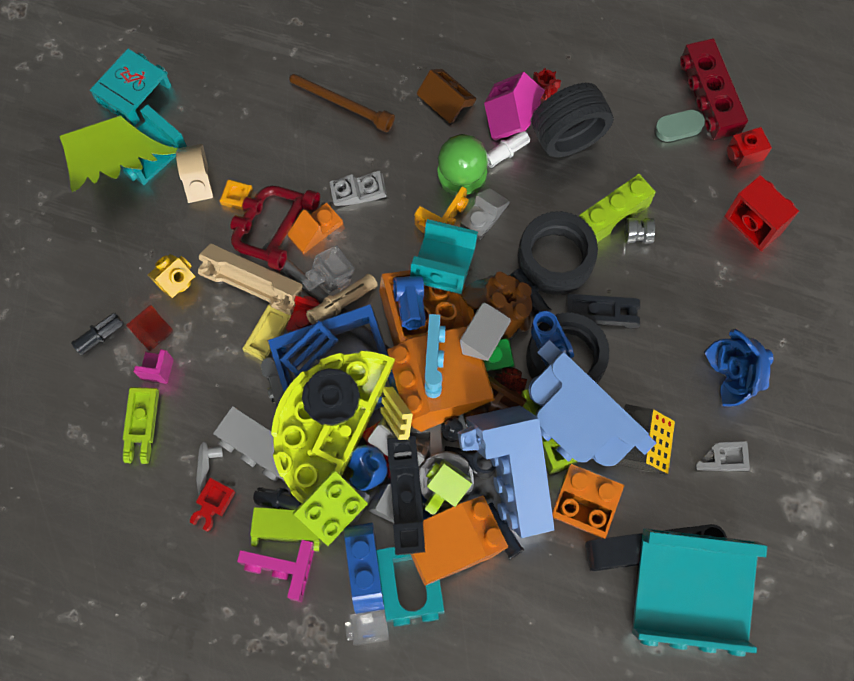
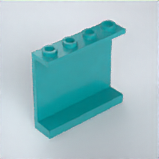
[632,528,767,656]

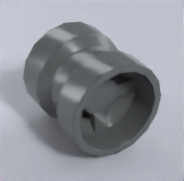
[625,218,655,244]

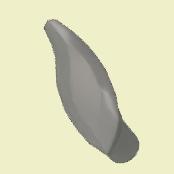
[196,442,222,495]

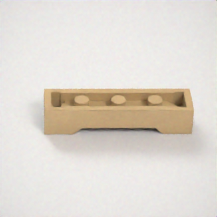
[198,243,303,315]

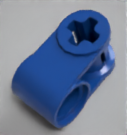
[531,311,574,367]

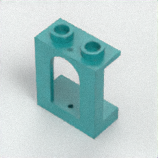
[377,547,444,627]

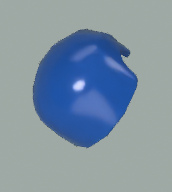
[347,445,387,491]

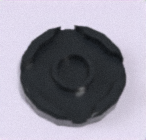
[302,368,360,426]

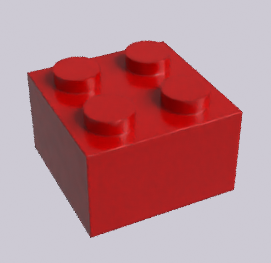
[724,175,799,251]

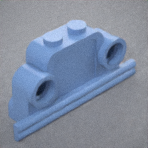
[528,340,656,466]

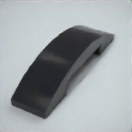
[387,436,426,555]

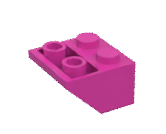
[484,72,545,140]

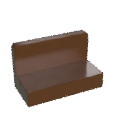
[417,69,477,123]

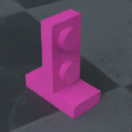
[237,540,315,602]

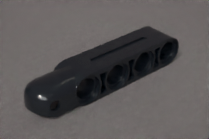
[585,524,727,571]

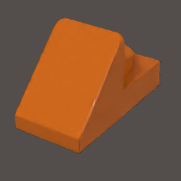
[287,202,343,254]

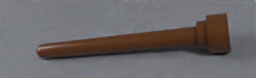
[289,74,395,133]

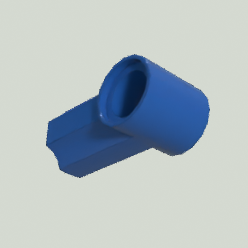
[393,276,426,330]

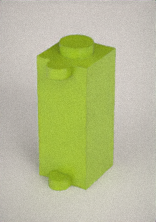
[250,507,322,551]

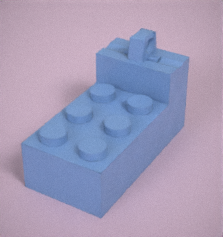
[458,406,554,538]

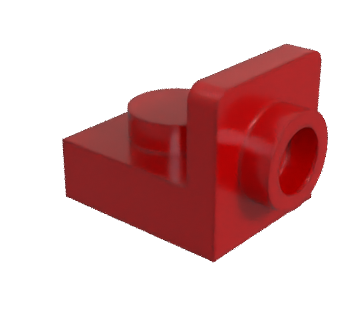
[286,296,320,333]

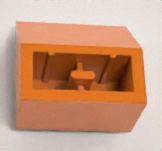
[552,464,624,539]

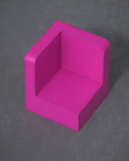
[133,349,174,384]

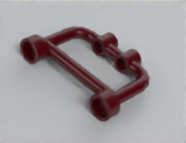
[230,185,320,271]

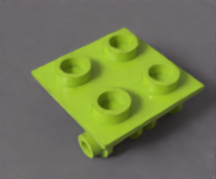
[293,470,368,546]

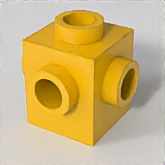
[148,254,195,298]

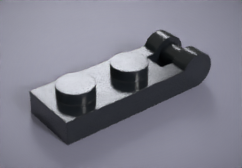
[566,294,640,328]

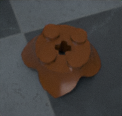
[460,271,532,340]

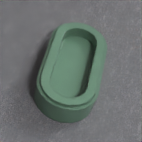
[655,110,705,142]

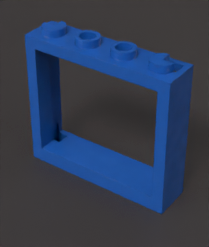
[268,304,398,415]

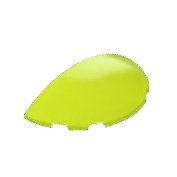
[271,351,395,503]

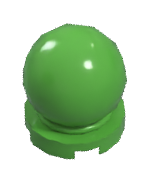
[437,134,488,196]

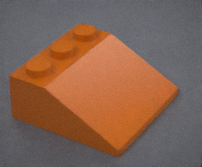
[387,326,495,432]

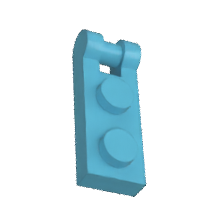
[425,314,446,398]

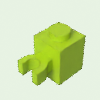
[424,458,472,516]

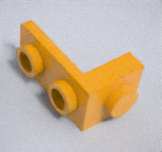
[414,186,469,233]

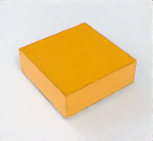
[220,179,253,211]

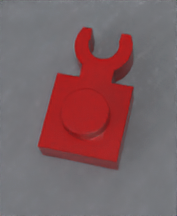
[190,478,236,532]

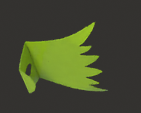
[59,116,178,192]

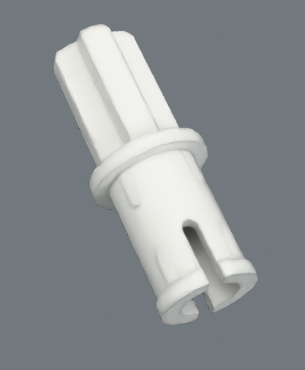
[487,131,530,168]

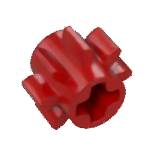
[533,68,561,100]

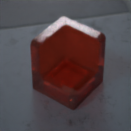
[126,305,173,352]

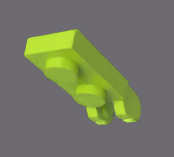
[123,387,159,464]

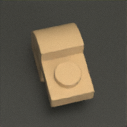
[176,144,214,203]

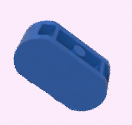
[344,522,385,614]

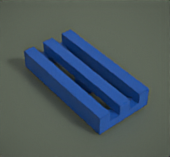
[280,321,339,377]

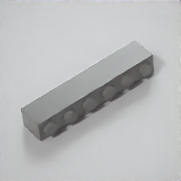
[213,406,372,526]

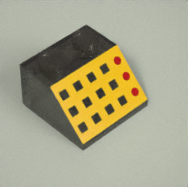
[616,404,675,475]

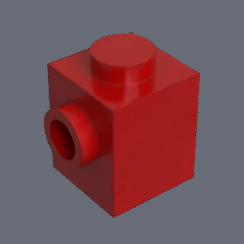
[727,127,772,169]

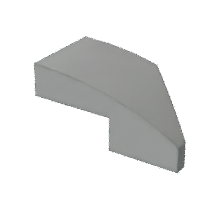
[696,441,750,471]

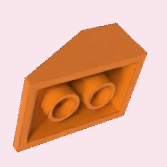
[410,495,508,586]

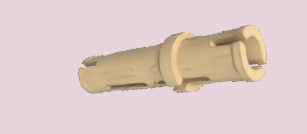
[306,274,377,325]

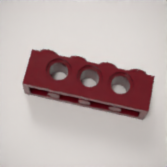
[680,38,748,140]

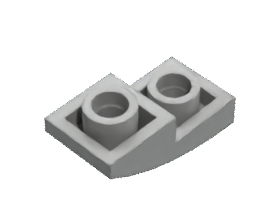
[330,171,387,206]

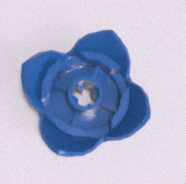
[704,329,774,407]

